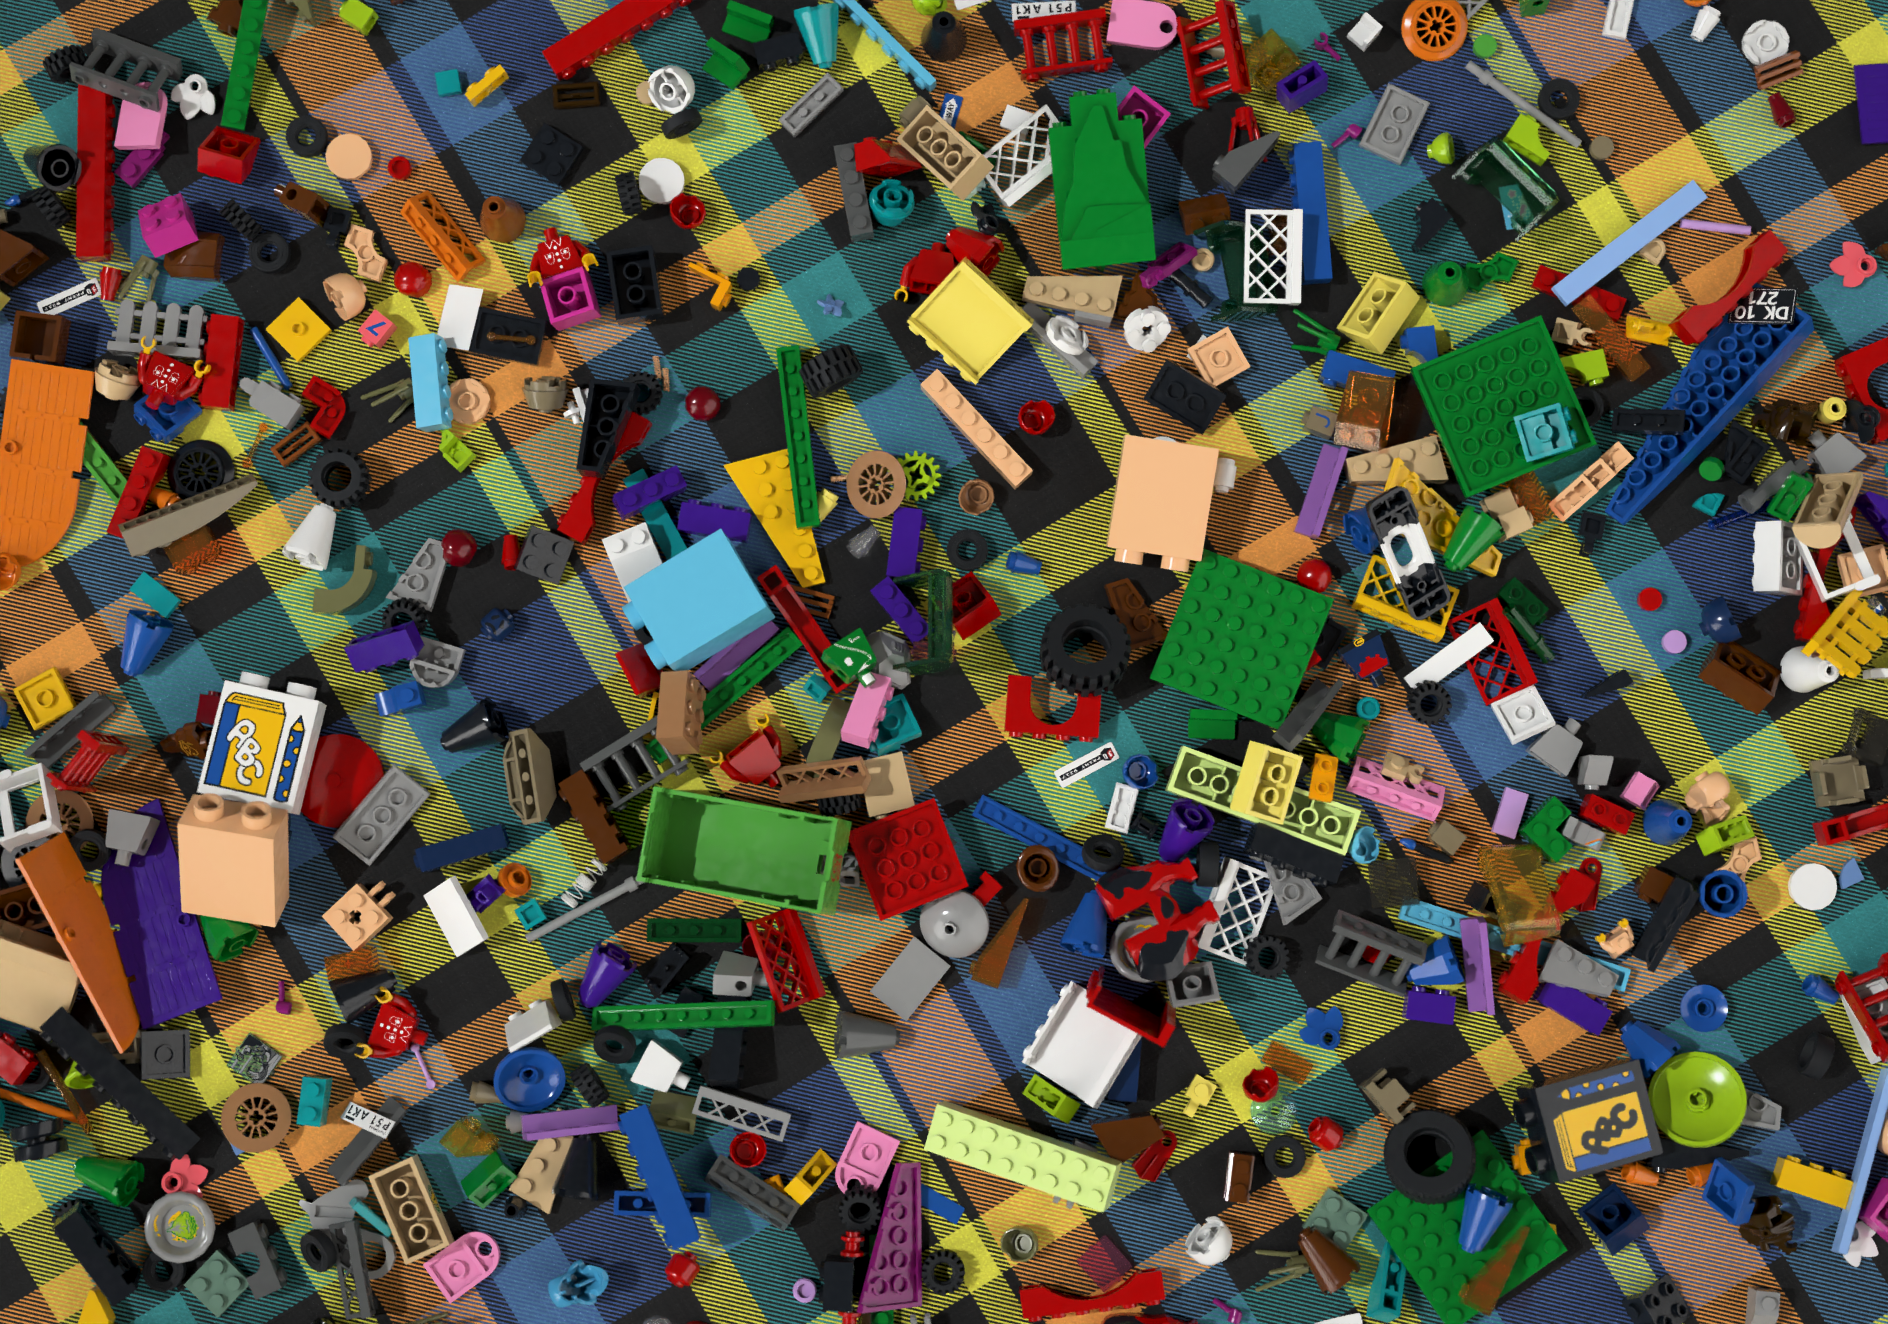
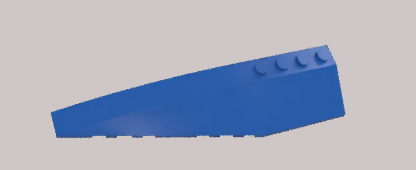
[1605,282,1814,526]

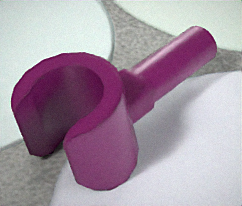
[1314,32,1342,62]
[1331,124,1362,149]
[276,981,292,1015]
[1212,1297,1242,1324]

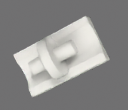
[563,387,589,425]

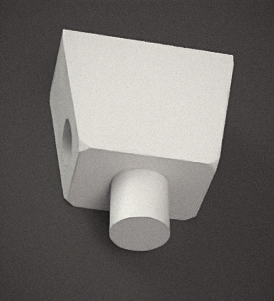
[630,1039,691,1093]

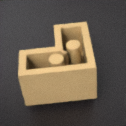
[1479,488,1534,544]

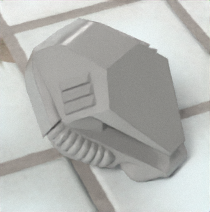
[866,631,911,690]

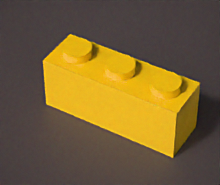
[1770,1155,1853,1209]

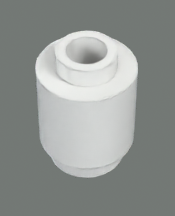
[1213,458,1237,493]

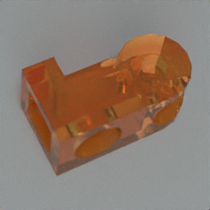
[1265,208,1287,256]

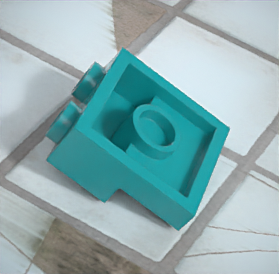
[1513,403,1578,463]
[869,693,922,757]

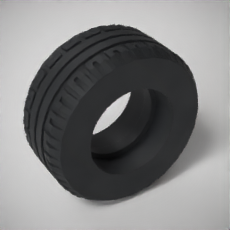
[1384,1109,1476,1205]

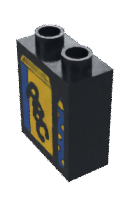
[1512,1058,1663,1183]

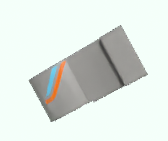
[1558,816,1606,852]

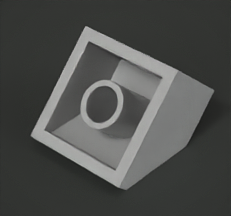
[1166,961,1220,1008]

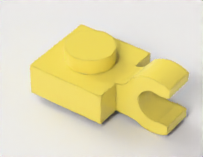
[1182,1074,1217,1118]

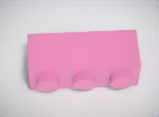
[841,672,894,749]

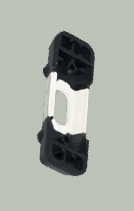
[1365,486,1450,620]

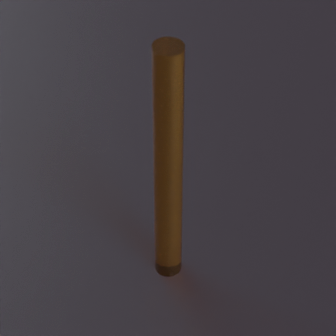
[36,1049,95,1135]

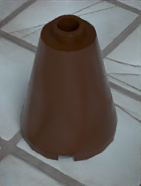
[1297,1226,1361,1296]

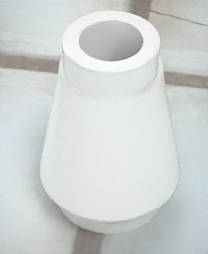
[1690,5,1721,42]

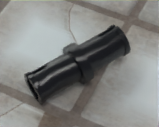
[1169,268,1213,309]

